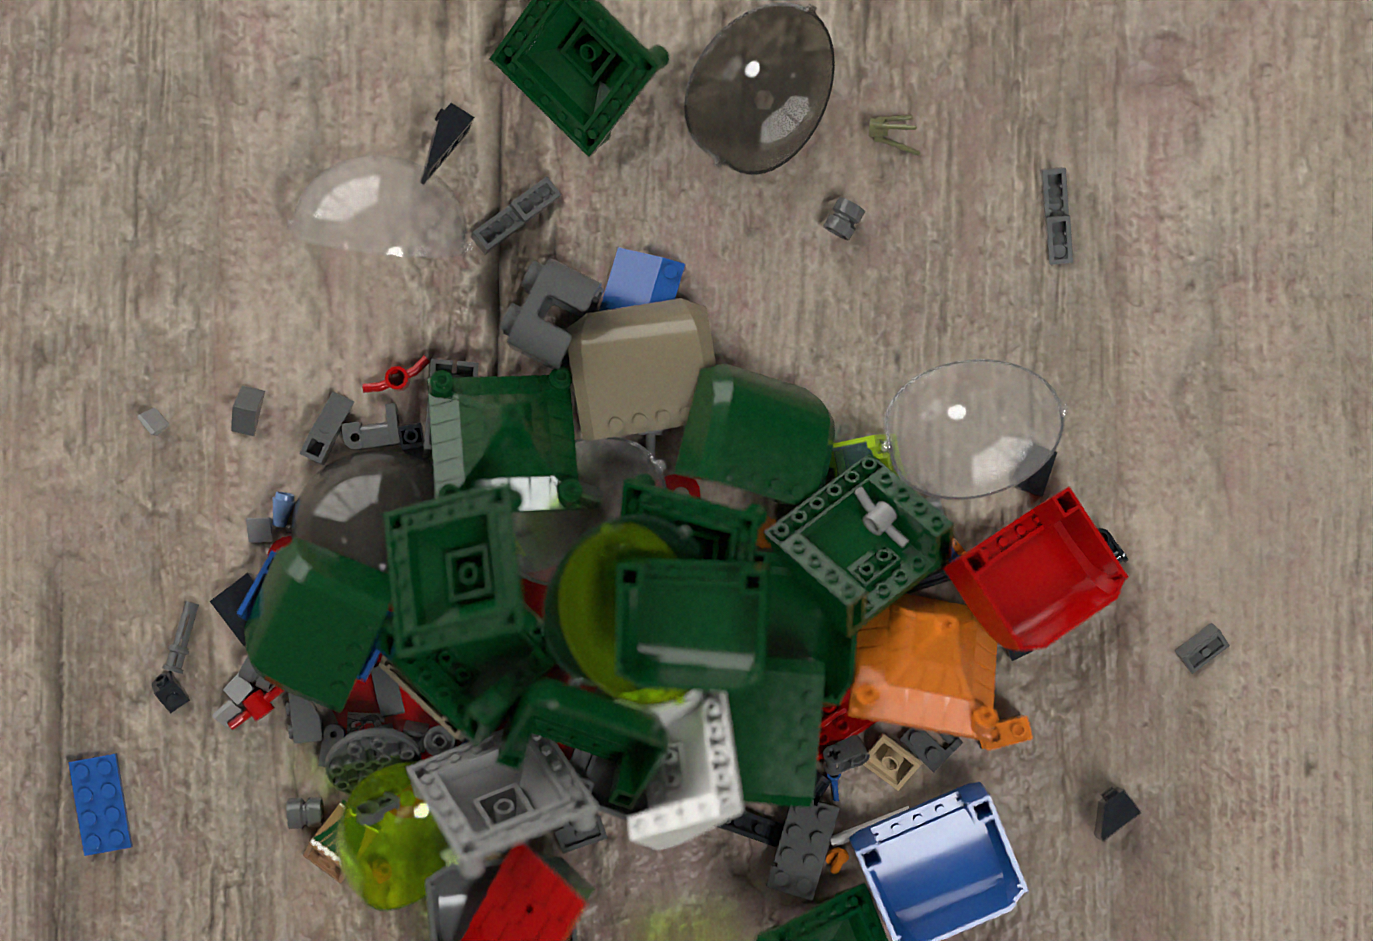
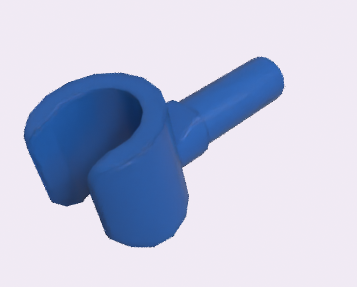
[827,773,841,801]

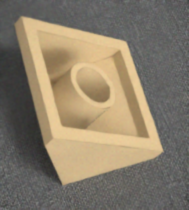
[863,733,922,791]

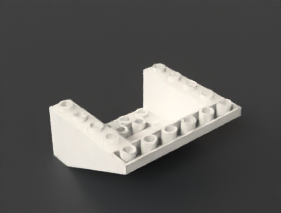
[615,689,743,850]

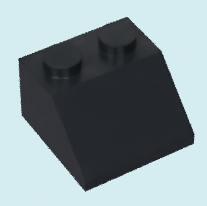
[1094,787,1141,842]

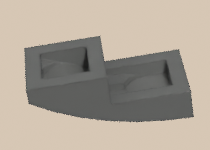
[371,667,405,718]

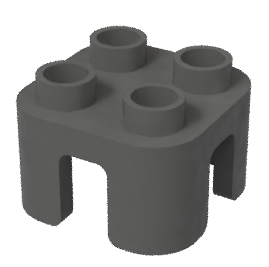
[500,258,604,370]

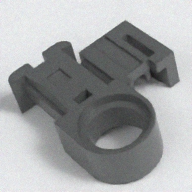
[354,780,400,825]

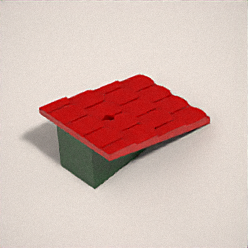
[461,841,595,941]

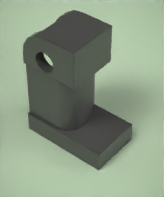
[341,403,401,451]

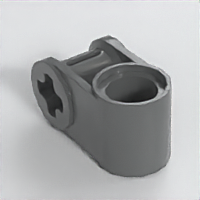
[823,735,870,776]

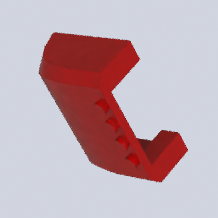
[943,486,1129,651]

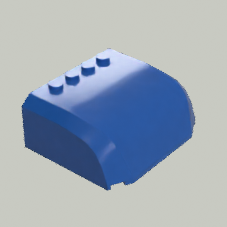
[849,782,1029,941]

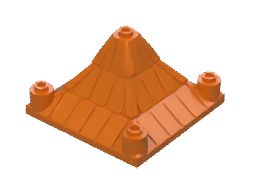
[849,593,998,742]

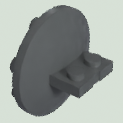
[325,723,422,796]

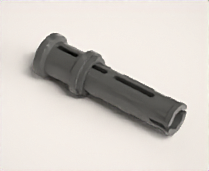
[162,601,199,674]

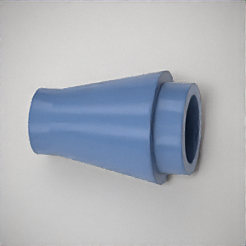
[272,492,296,528]

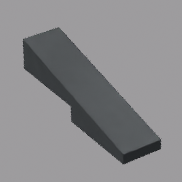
[1040,167,1073,265]
[471,177,562,255]

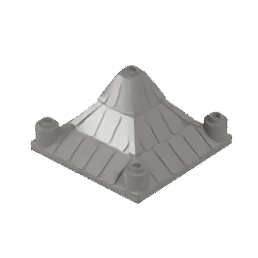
[406,729,598,877]

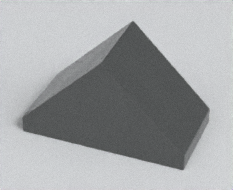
[231,385,265,436]

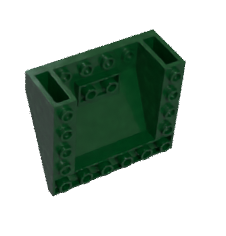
[765,453,954,638]
[375,605,570,747]

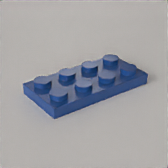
[68,753,133,856]

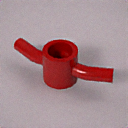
[362,356,430,393]
[227,686,285,730]

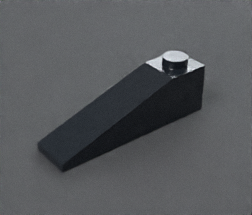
[420,103,475,185]
[715,811,784,847]

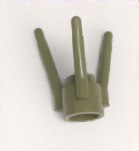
[869,115,920,155]

